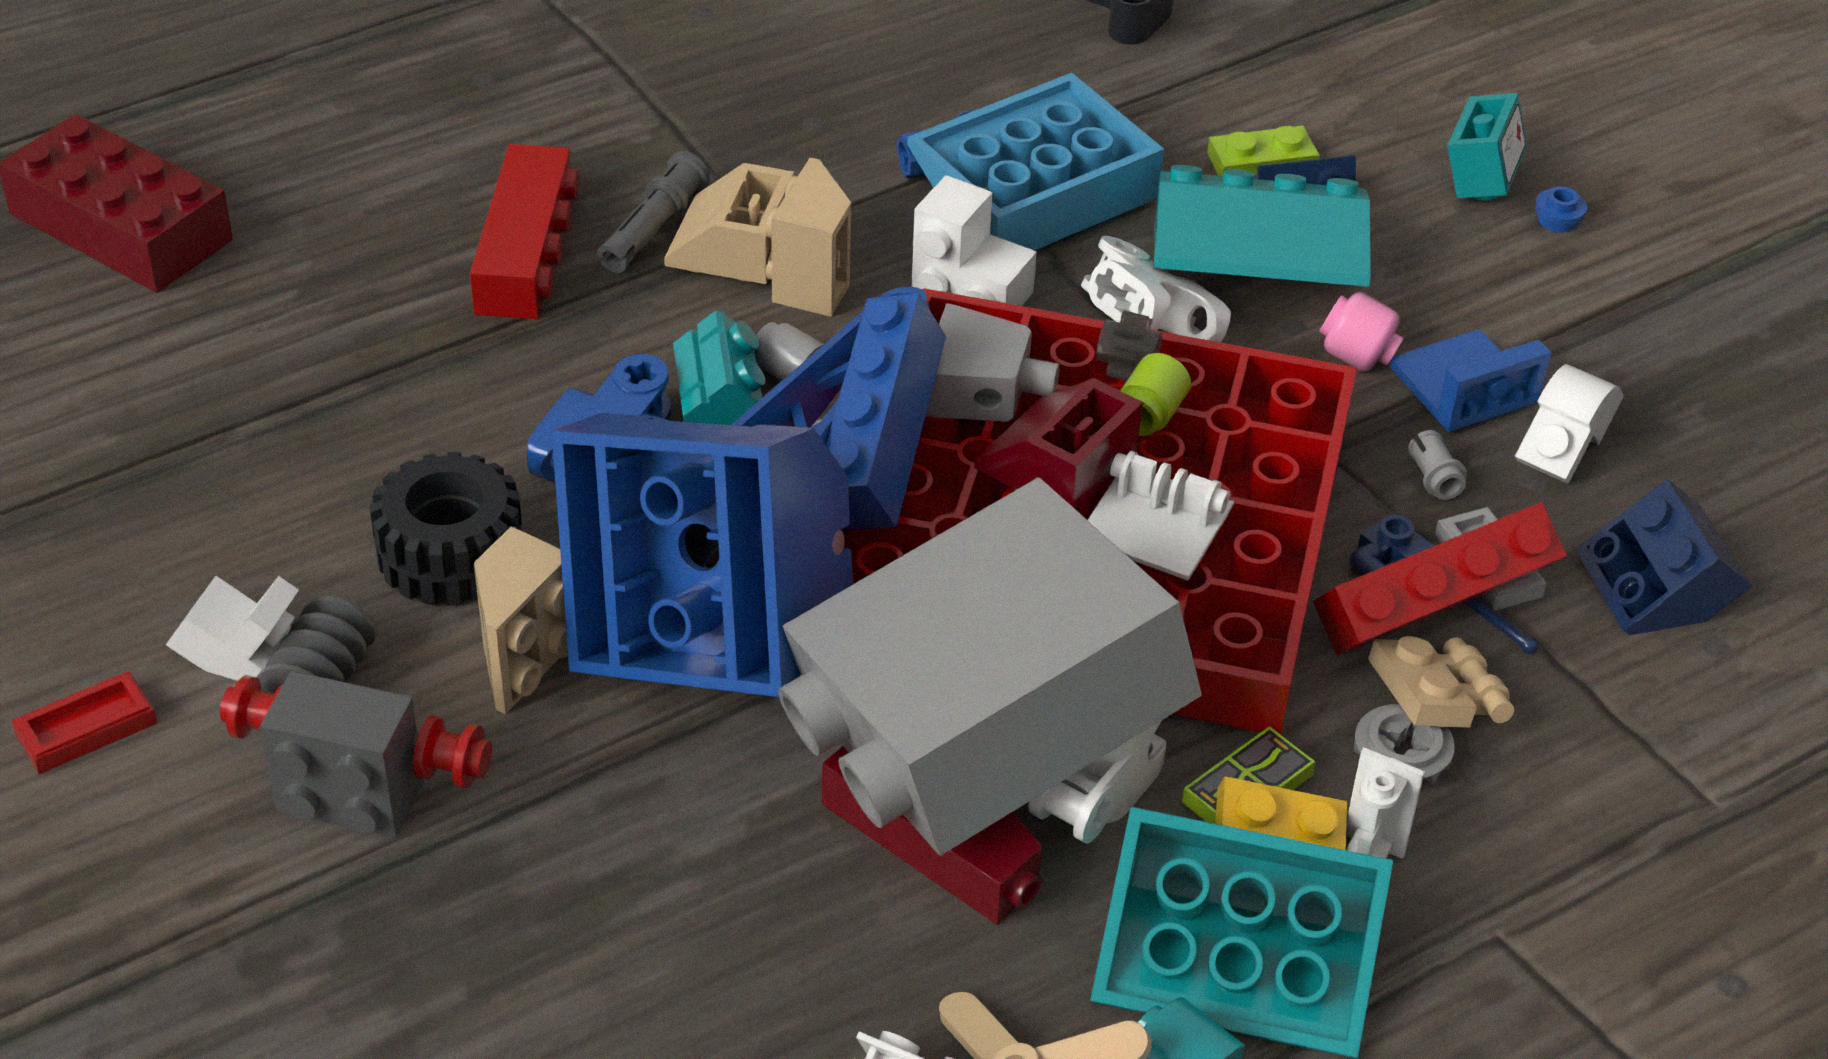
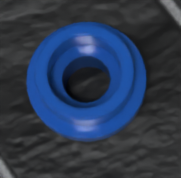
[1535,186,1587,232]

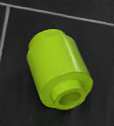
[1120,353,1191,436]

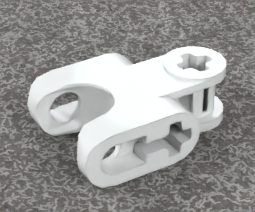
[1081,236,1231,342]
[1028,720,1166,844]

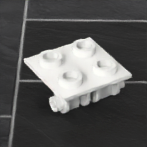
[1088,451,1234,580]

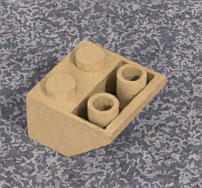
[765,157,851,317]
[664,163,794,284]
[474,526,568,714]

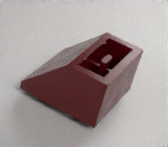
[974,378,1143,512]

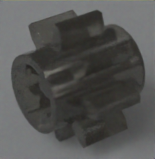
[1096,310,1163,381]

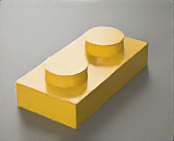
[1215,776,1347,850]

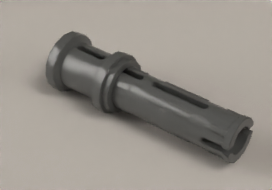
[597,151,710,273]

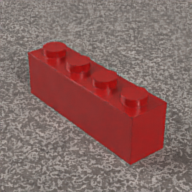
[470,144,580,320]
[1313,502,1567,656]

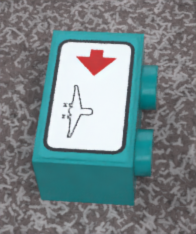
[1447,93,1527,201]

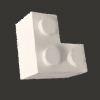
[912,175,1037,306]

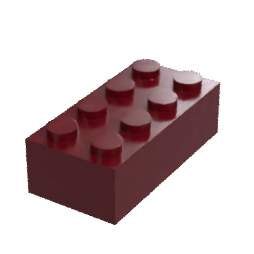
[0,114,233,293]

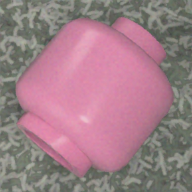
[1319,292,1404,372]

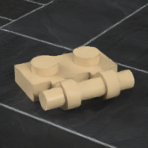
[1368,636,1514,728]

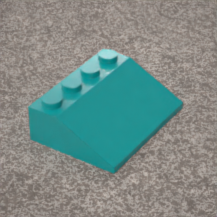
[1154,165,1371,287]
[1090,807,1393,1059]

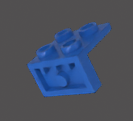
[1390,330,1552,432]

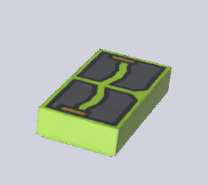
[1182,726,1315,824]

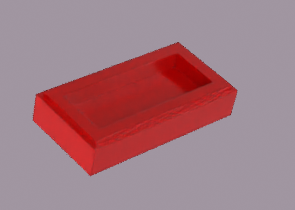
[11,671,158,774]

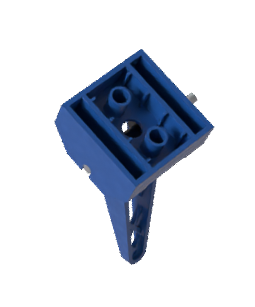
[552,287,930,697]

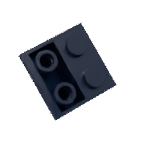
[1575,479,1753,635]

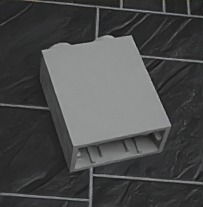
[778,477,1202,856]

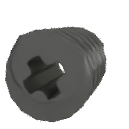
[257,596,378,694]

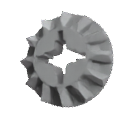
[1353,704,1455,784]

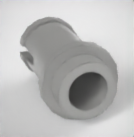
[1408,430,1467,500]

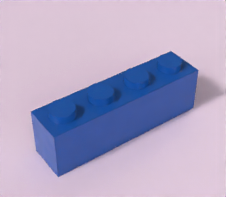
[825,293,946,530]

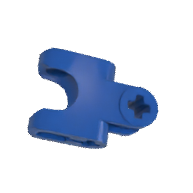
[527,354,671,481]

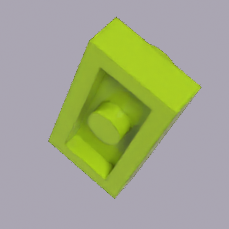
[1207,125,1319,176]

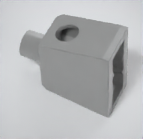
[926,303,1060,422]

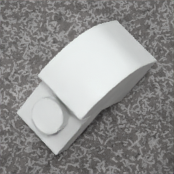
[1515,364,1624,484]
[166,576,299,681]

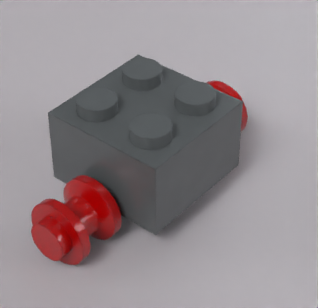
[220,671,493,838]

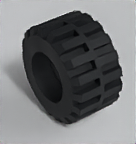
[370,452,523,605]

